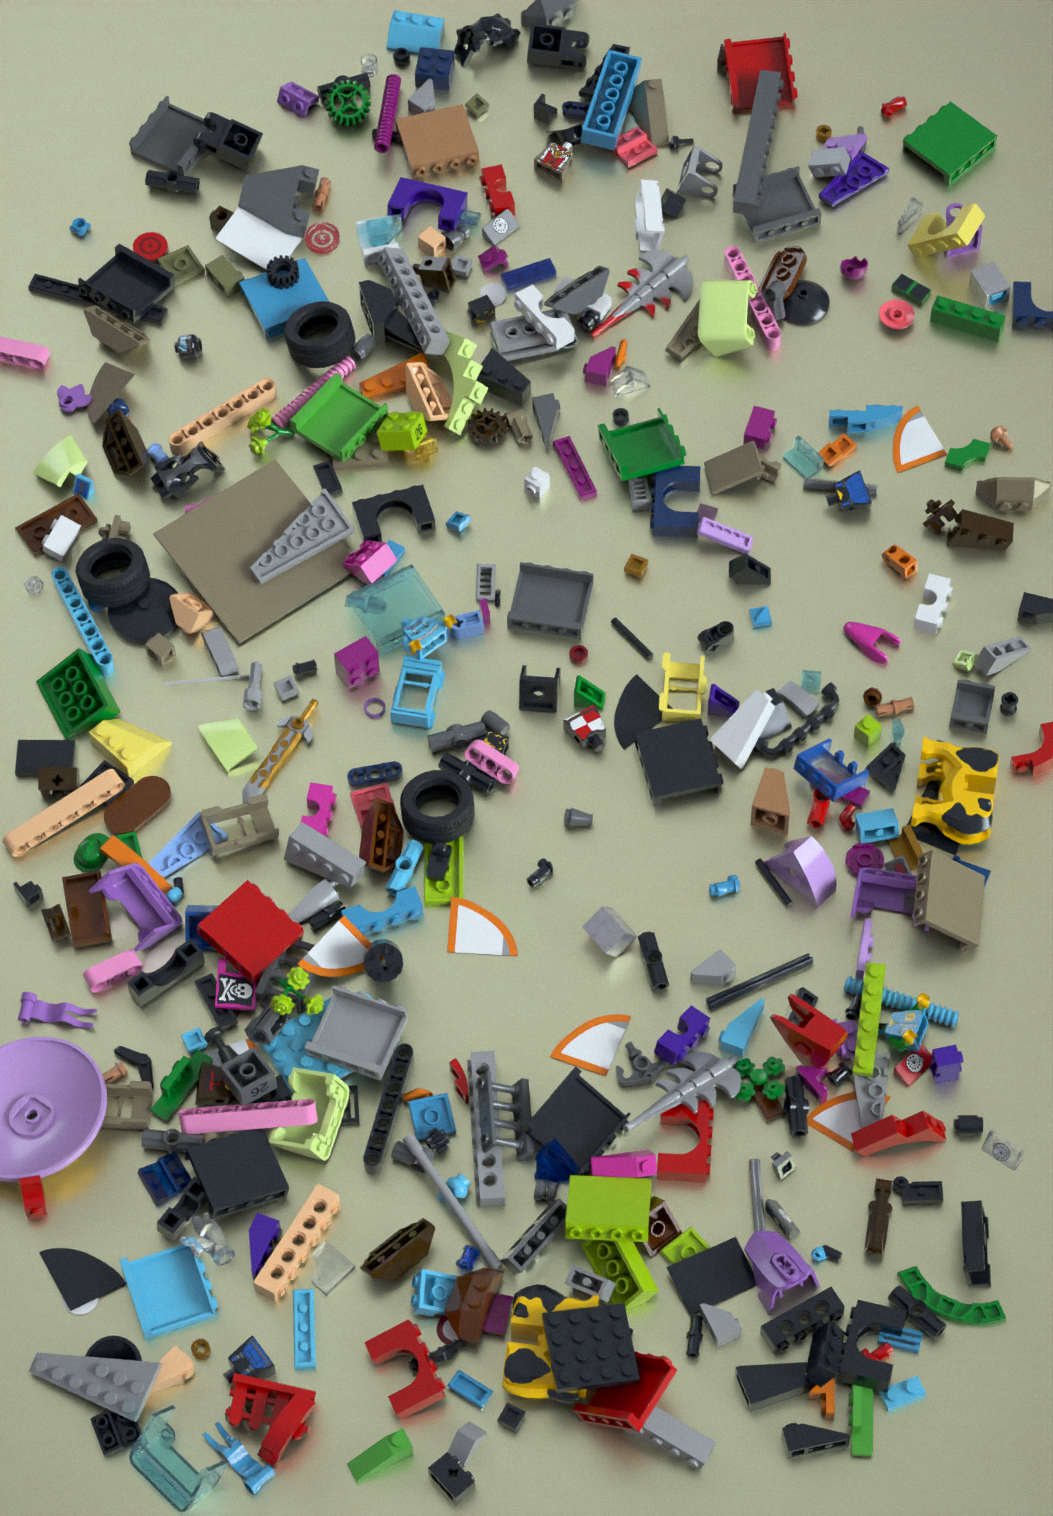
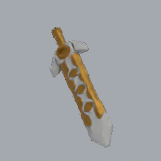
[242,699,319,804]

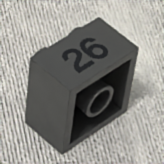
[220,1047,277,1107]

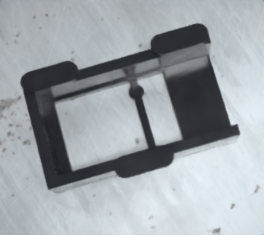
[961,1200,991,1287]

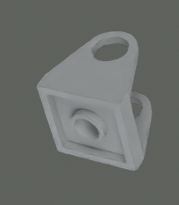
[677,145,723,198]

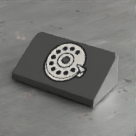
[765,1199,800,1240]

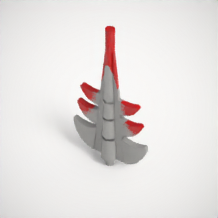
[589,250,693,339]

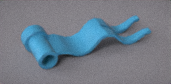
[202,1422,275,1495]

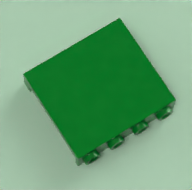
[902,101,997,186]
[598,408,686,481]

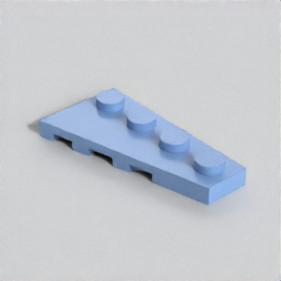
[148,811,228,878]

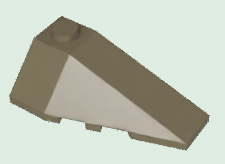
[629,79,670,147]

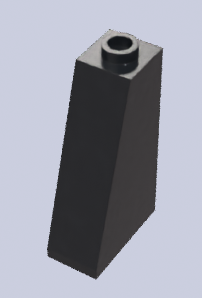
[735,1362,816,1412]

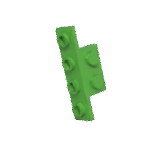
[848,1384,873,1456]

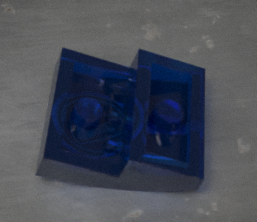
[137,1152,192,1205]

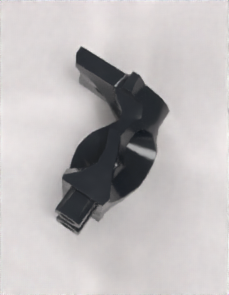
[454,13,521,66]

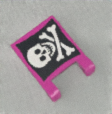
[215,959,257,1011]

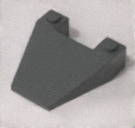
[238,165,319,238]

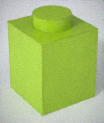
[854,714,882,748]

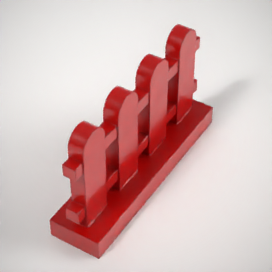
[225,1373,316,1440]

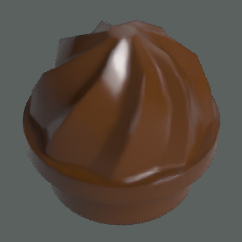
[863,687,882,707]

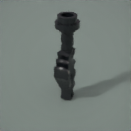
[408,1339,466,1373]

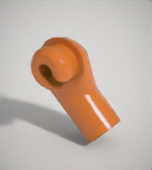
[403,1088,433,1104]

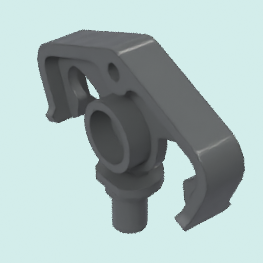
[615,1042,668,1087]

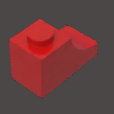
[20,1175,47,1218]

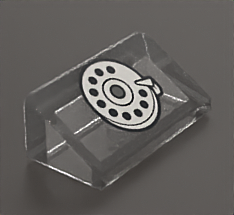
[982,1130,1024,1170]

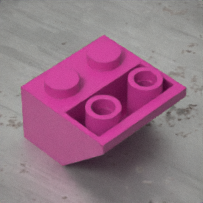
[342,540,398,584]

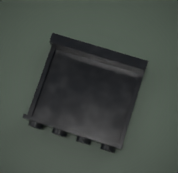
[78,244,175,323]
[634,719,724,807]
[522,1067,631,1176]
[185,1128,289,1220]

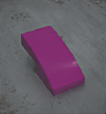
[484,1293,514,1336]

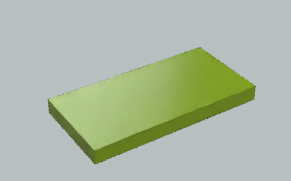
[424,835,463,906]

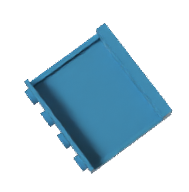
[239,258,329,340]

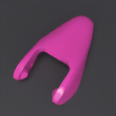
[843,622,901,664]

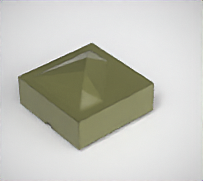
[465,93,489,118]

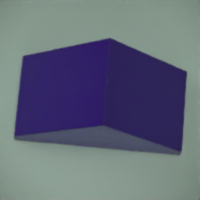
[707,684,740,718]

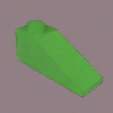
[347,1428,413,1483]

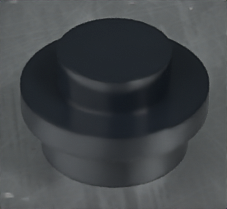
[393,48,410,64]

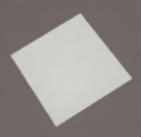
[215,207,307,269]

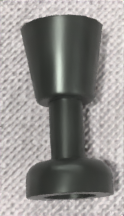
[204,1027,238,1064]

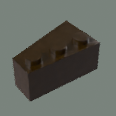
[947,509,1014,551]

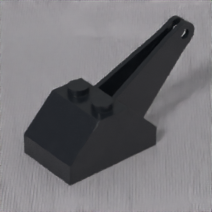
[359,280,426,354]

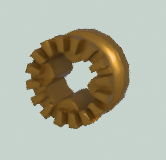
[816,125,832,142]
[191,1338,210,1359]

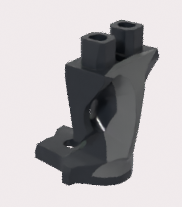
[150,441,225,500]

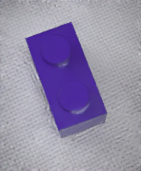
[930,1044,963,1085]

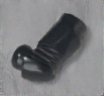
[526,858,553,888]

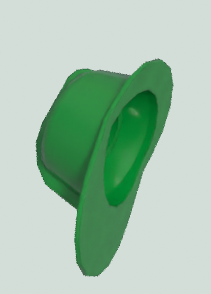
[73,833,110,873]

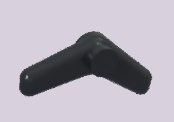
[114,1046,154,1089]

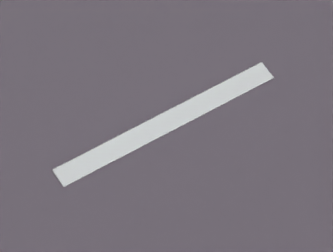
[164,675,249,686]

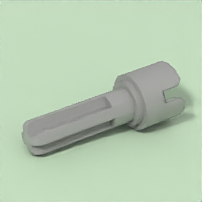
[243,661,263,711]

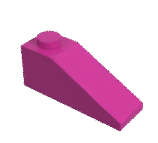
[590,1149,657,1177]

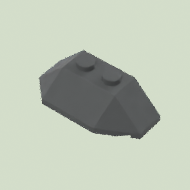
[521,0,578,27]
[544,266,610,315]

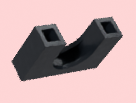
[352,485,436,542]
[838,1300,907,1392]

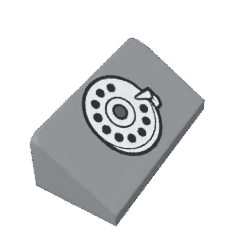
[482,209,520,245]

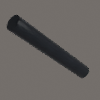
[611,617,654,659]
[755,858,793,907]

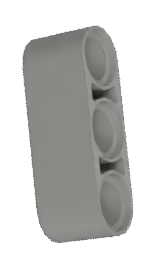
[201,626,239,677]

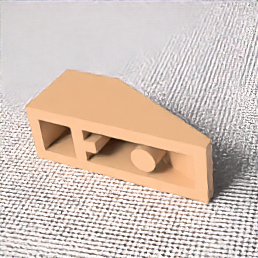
[149,1346,195,1395]

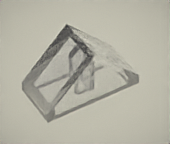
[610,366,650,397]

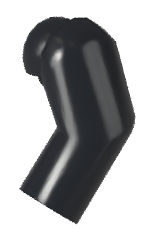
[427,289,440,309]

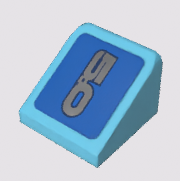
[73,473,95,500]

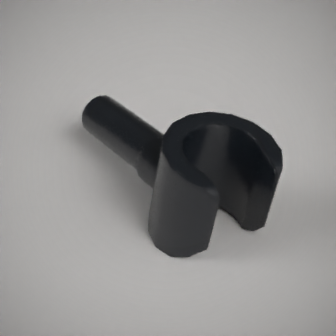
[669,136,694,150]

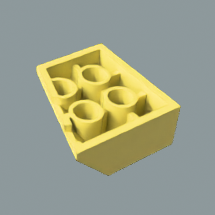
[89,719,172,778]

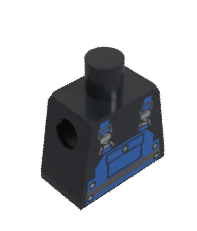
[223,1335,276,1385]

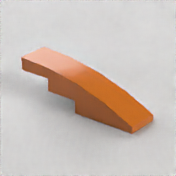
[100,835,173,895]

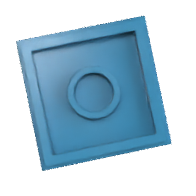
[408,1093,456,1141]

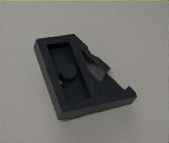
[865,742,906,794]

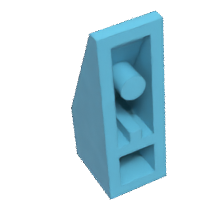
[718,998,765,1058]

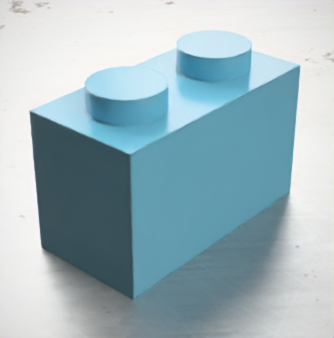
[855,808,899,844]

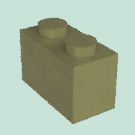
[205,255,245,298]

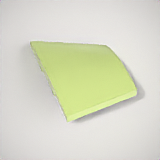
[33,435,87,487]
[198,718,258,771]

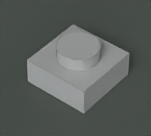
[452,255,473,277]
[274,676,299,701]

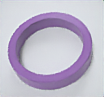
[364,698,386,718]

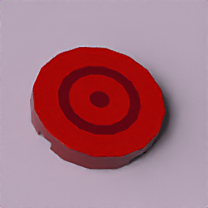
[133,232,168,263]

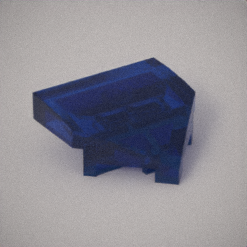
[534,1138,580,1185]

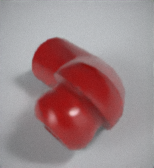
[839,803,856,830]

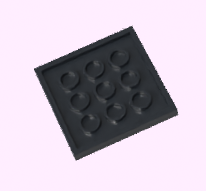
[542,1303,640,1393]

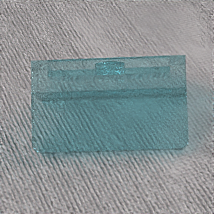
[783,436,824,480]

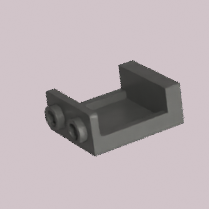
[949,680,995,734]

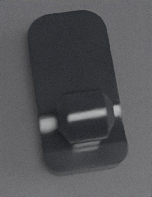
[426,841,452,882]

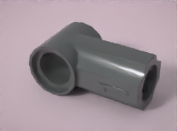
[762,281,786,320]
[391,1141,435,1173]

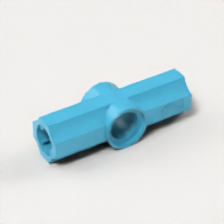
[385,840,424,897]

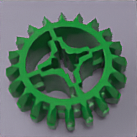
[324,79,371,127]

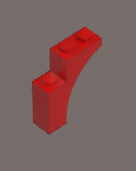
[851,1111,946,1157]

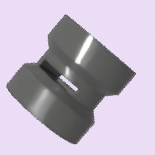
[534,1179,558,1202]

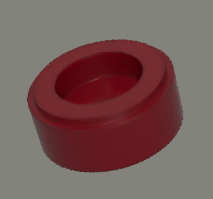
[569,645,588,664]

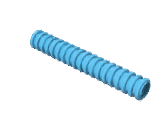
[844,976,959,1028]

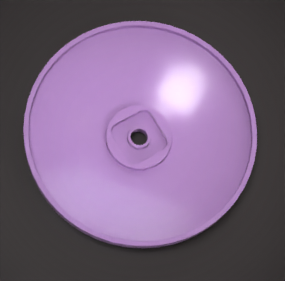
[0,1037,107,1182]

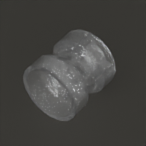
[360,54,378,78]

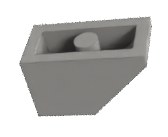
[408,78,435,115]
[690,949,736,985]
[699,1303,742,1348]

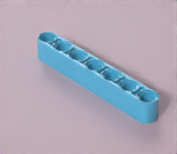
[51,567,114,676]

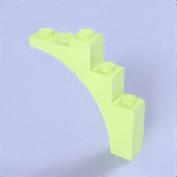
[444,331,488,435]

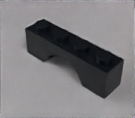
[127,939,205,1007]

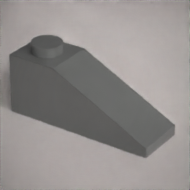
[532,393,561,451]

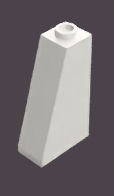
[710,689,775,769]

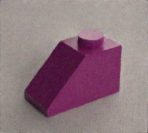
[583,346,616,386]

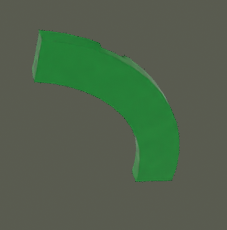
[897,1266,1006,1325]

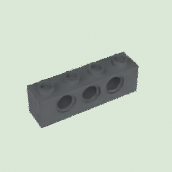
[500,1199,567,1274]

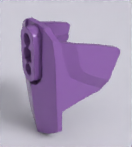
[744,1231,820,1314]

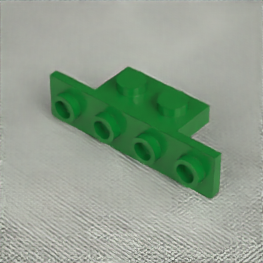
[150,1049,213,1121]

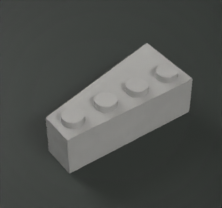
[283,822,366,888]
[623,1406,716,1469]

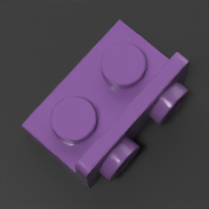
[277,81,320,117]
[832,1019,858,1062]

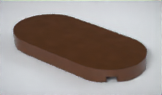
[759,246,807,300]
[104,776,171,835]

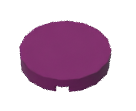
[845,843,884,878]

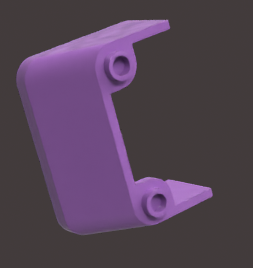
[89,863,183,952]
[850,867,930,931]

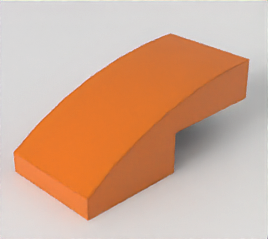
[817,433,857,467]

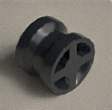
[577,310,600,333]

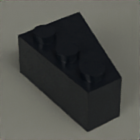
[476,348,531,407]

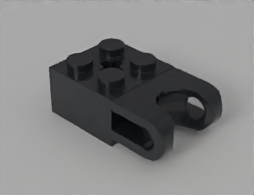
[527,23,590,69]
[193,112,263,171]

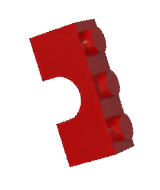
[479,164,515,218]

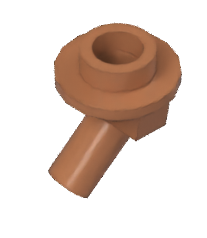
[990,425,1013,450]

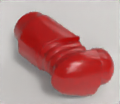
[880,96,907,117]
[861,1342,894,1361]

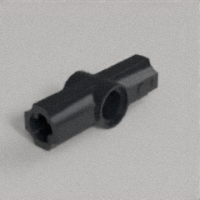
[317,73,371,101]
[145,170,200,194]
[438,752,496,794]
[638,931,669,991]
[783,1075,809,1138]
[888,1285,947,1340]

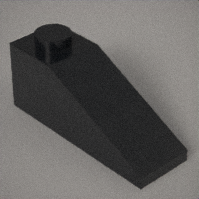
[1017,592,1053,625]
[781,1423,850,1459]

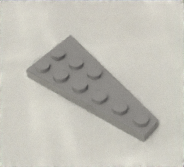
[250,488,355,585]

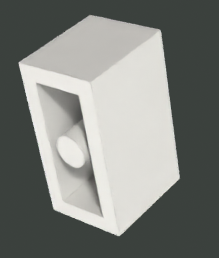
[41,515,81,562]

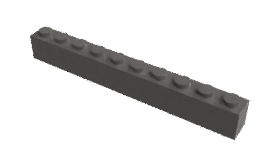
[733,70,784,215]

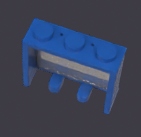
[793,738,869,802]

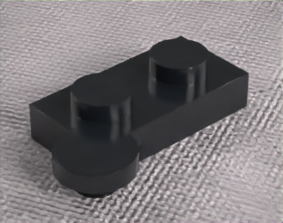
[892,1176,943,1204]

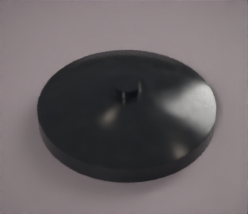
[108,578,179,645]

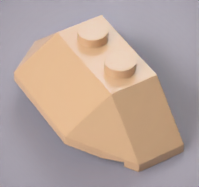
[405,362,452,421]

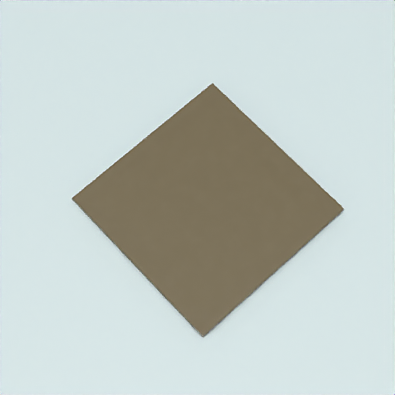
[153,459,352,644]

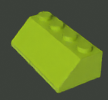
[581,1240,659,1311]

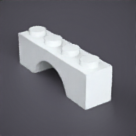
[514,285,574,350]

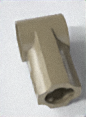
[504,408,533,444]

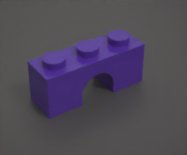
[654,1005,710,1066]

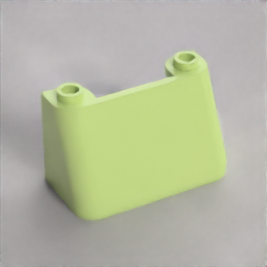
[698,280,757,357]
[269,1067,349,1161]

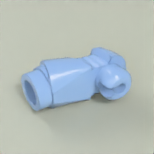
[147,443,169,464]

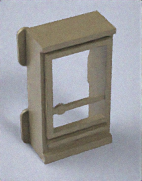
[200,794,279,857]
[100,1081,153,1130]

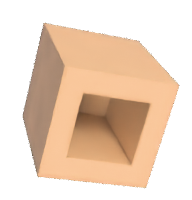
[418,226,446,257]

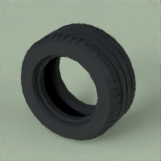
[284,301,356,368]
[75,538,150,608]
[400,770,475,844]

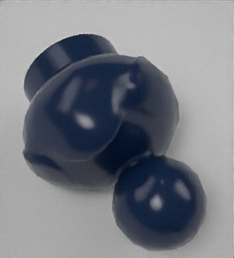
[107,398,131,421]

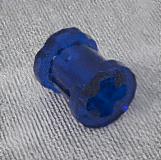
[456,1245,481,1272]

